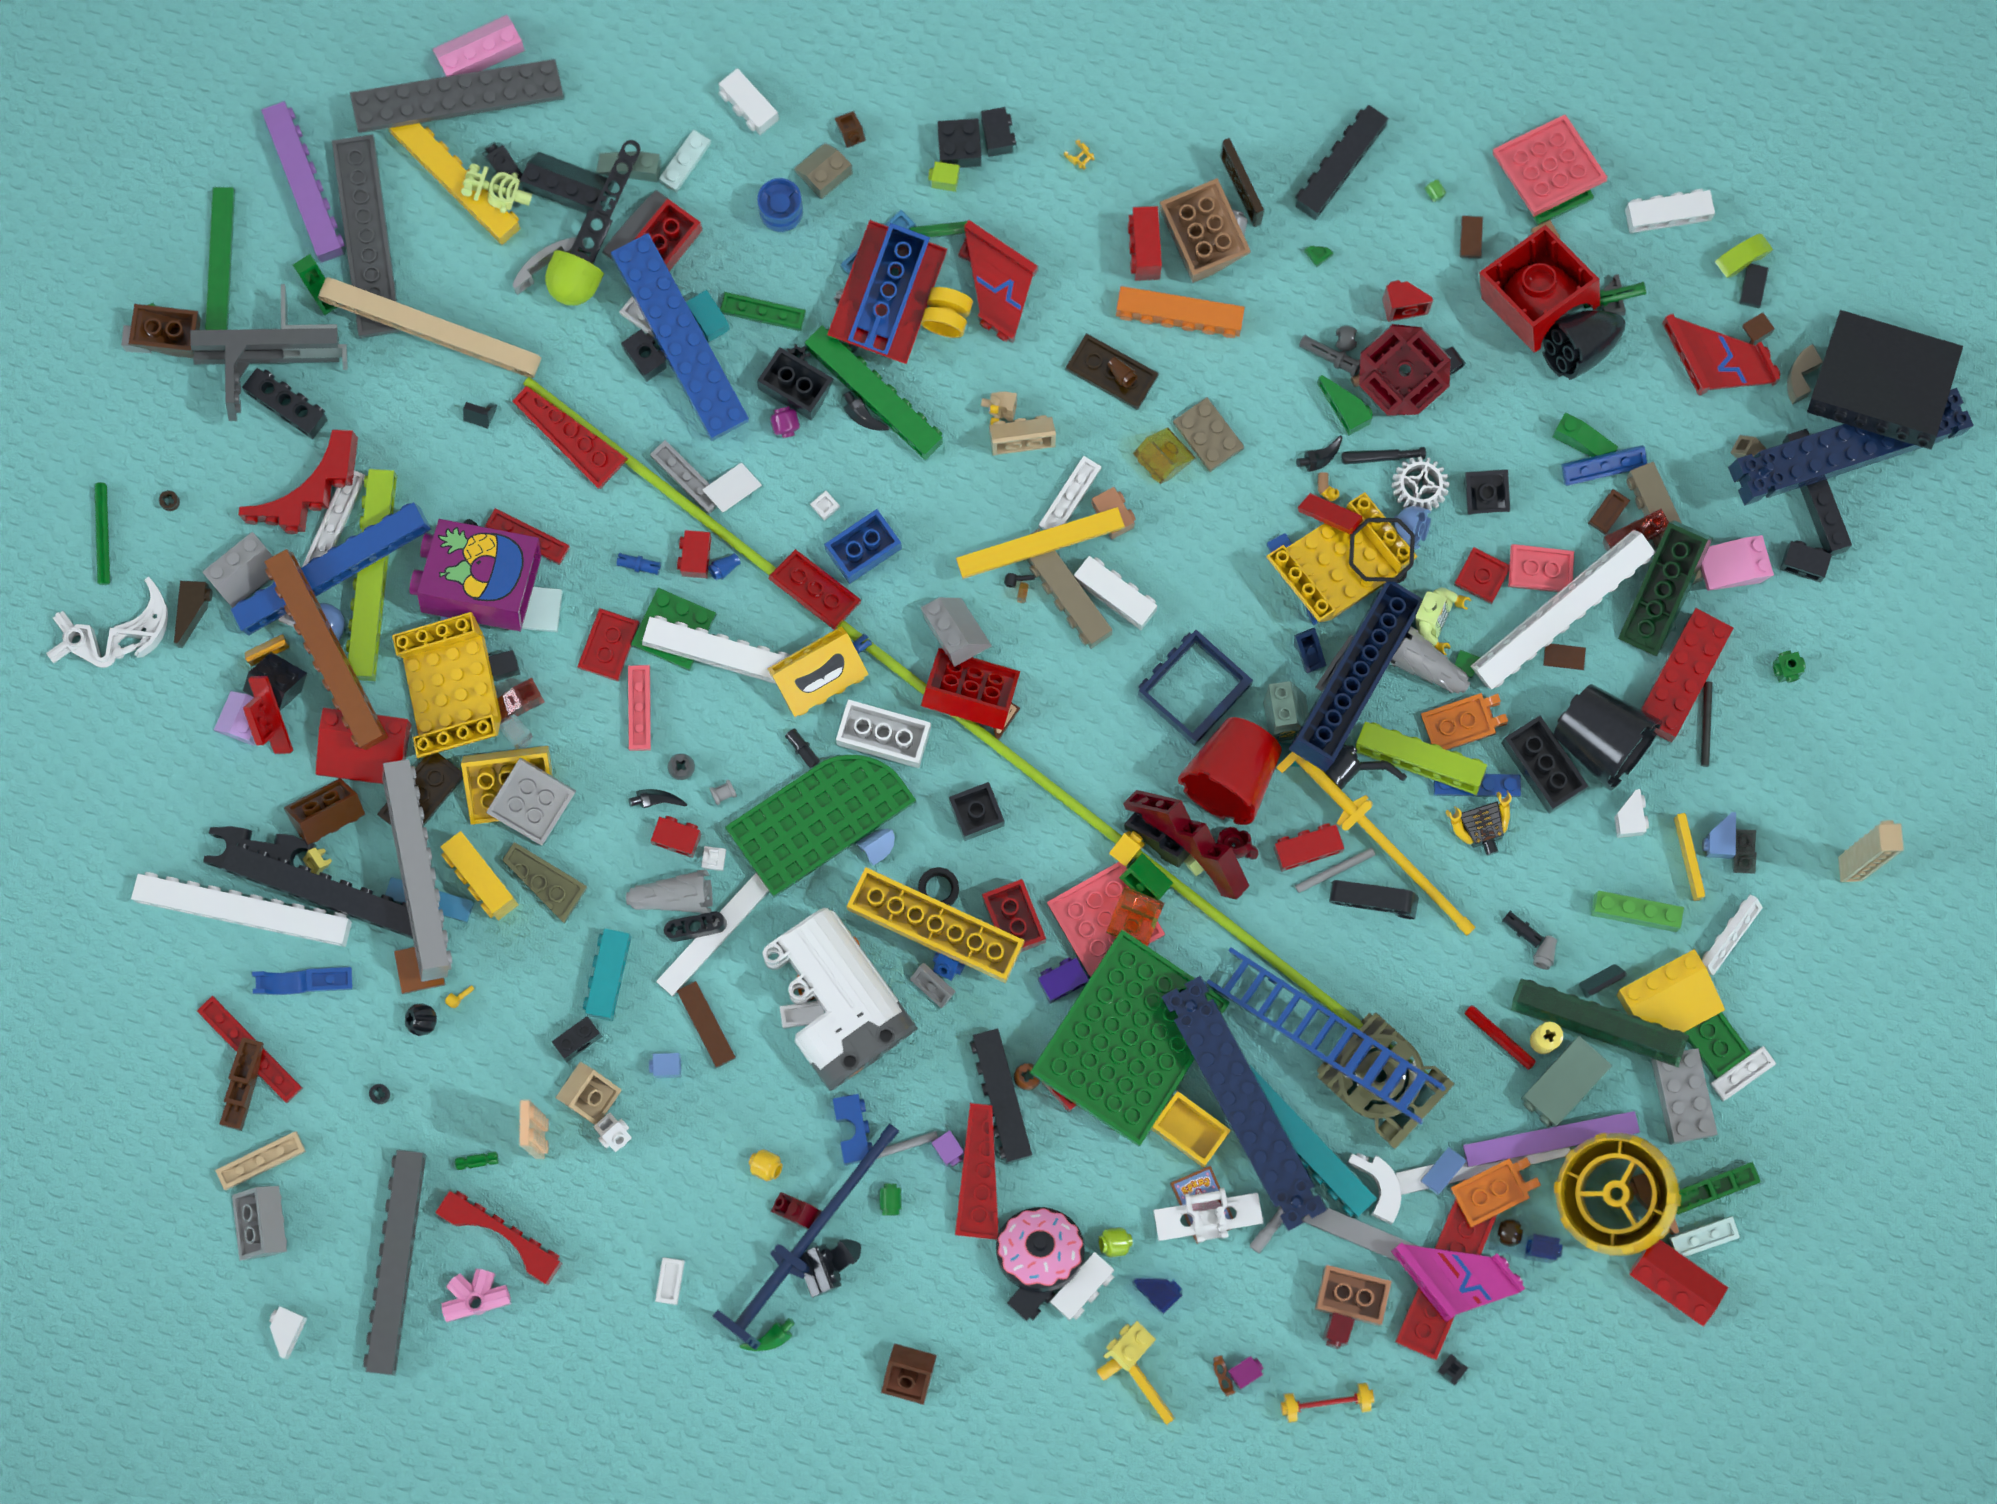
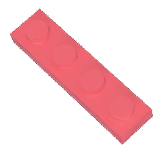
[628,665,651,751]

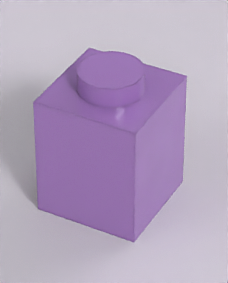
[931,1131,964,1167]

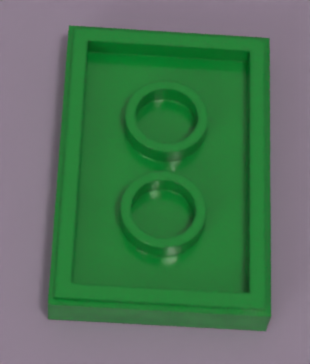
[1683,1012,1752,1079]

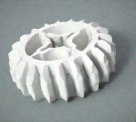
[1392,456,1449,512]

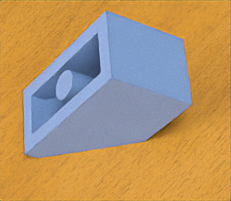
[1702,812,1736,859]

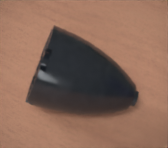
[1542,310,1626,380]

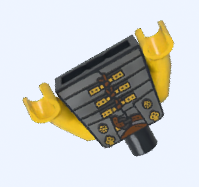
[1446,791,1512,856]

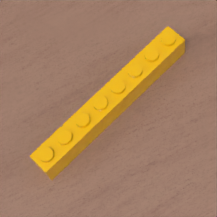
[388,123,520,245]

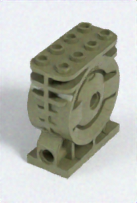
[1316,1012,1455,1149]

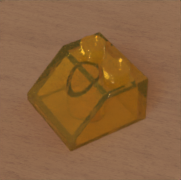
[1133,427,1195,484]

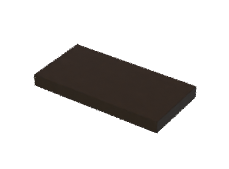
[1220,138,1264,227]
[1065,333,1159,410]
[377,753,463,827]

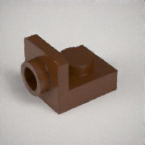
[835,111,866,148]

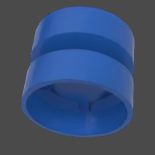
[757,178,803,232]

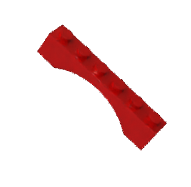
[435,1190,562,1285]

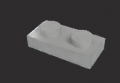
[910,963,956,1008]

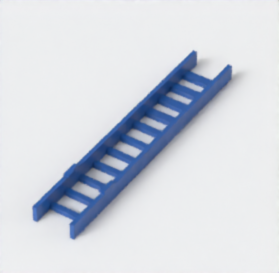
[1206,947,1446,1125]

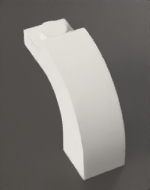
[1347,1153,1401,1225]

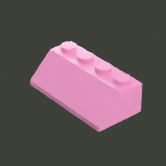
[432,15,525,77]

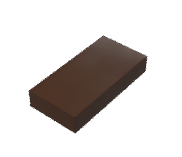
[1460,215,1483,259]
[1588,489,1630,535]

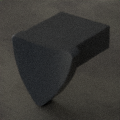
[463,402,497,429]
[831,1239,861,1273]

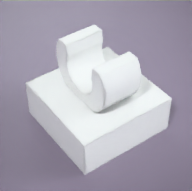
[701,846,726,871]

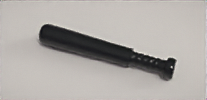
[1341,447,1426,464]

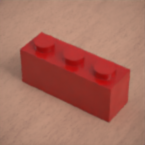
[1273,823,1345,872]

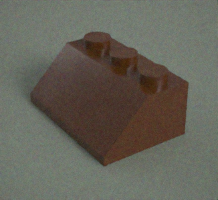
[284,778,365,845]

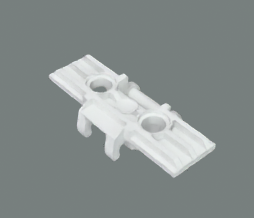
[1154,1188,1263,1242]

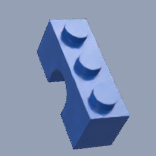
[833,1094,873,1166]

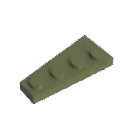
[503,842,588,924]

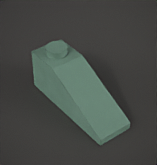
[596,151,661,182]

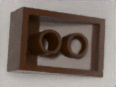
[128,304,201,358]

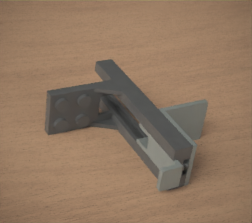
[190,284,348,421]

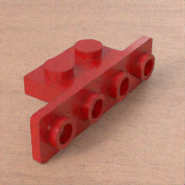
[243,676,293,754]

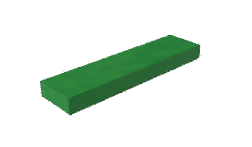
[720,292,806,332]

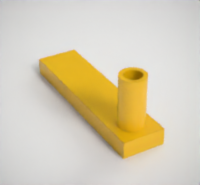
[1096,1358,1175,1425]

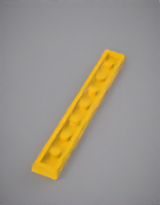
[956,507,1125,579]

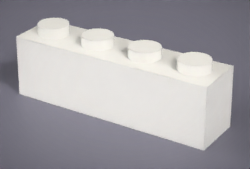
[1625,189,1715,233]
[1074,556,1157,630]

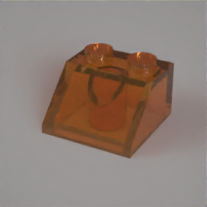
[1106,887,1165,946]

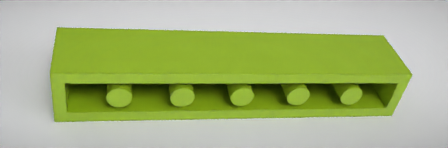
[1356,721,1487,795]

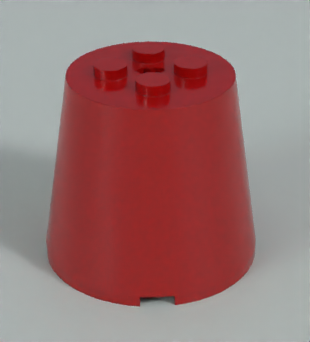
[1178,717,1282,825]

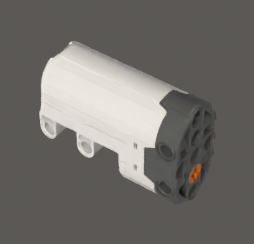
[763,908,918,1091]

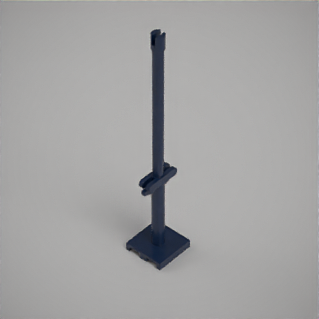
[712,1123,899,1350]

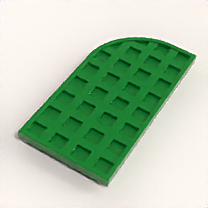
[725,755,916,898]

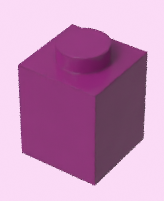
[1228,1356,1264,1390]

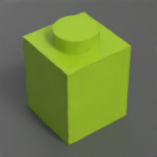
[928,161,960,192]

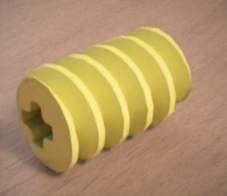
[1530,1022,1563,1055]

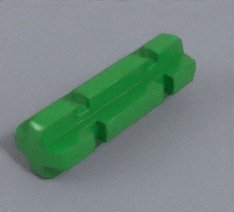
[455,1152,499,1170]

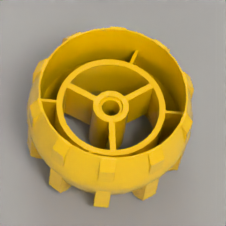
[1554,1132,1681,1256]

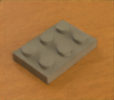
[1173,398,1244,472]

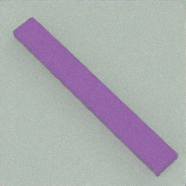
[1463,1111,1640,1167]

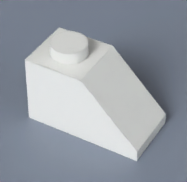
[270,1306,307,1359]

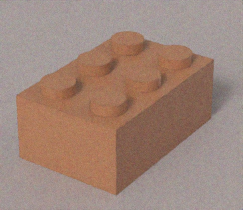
[1315,1265,1392,1326]

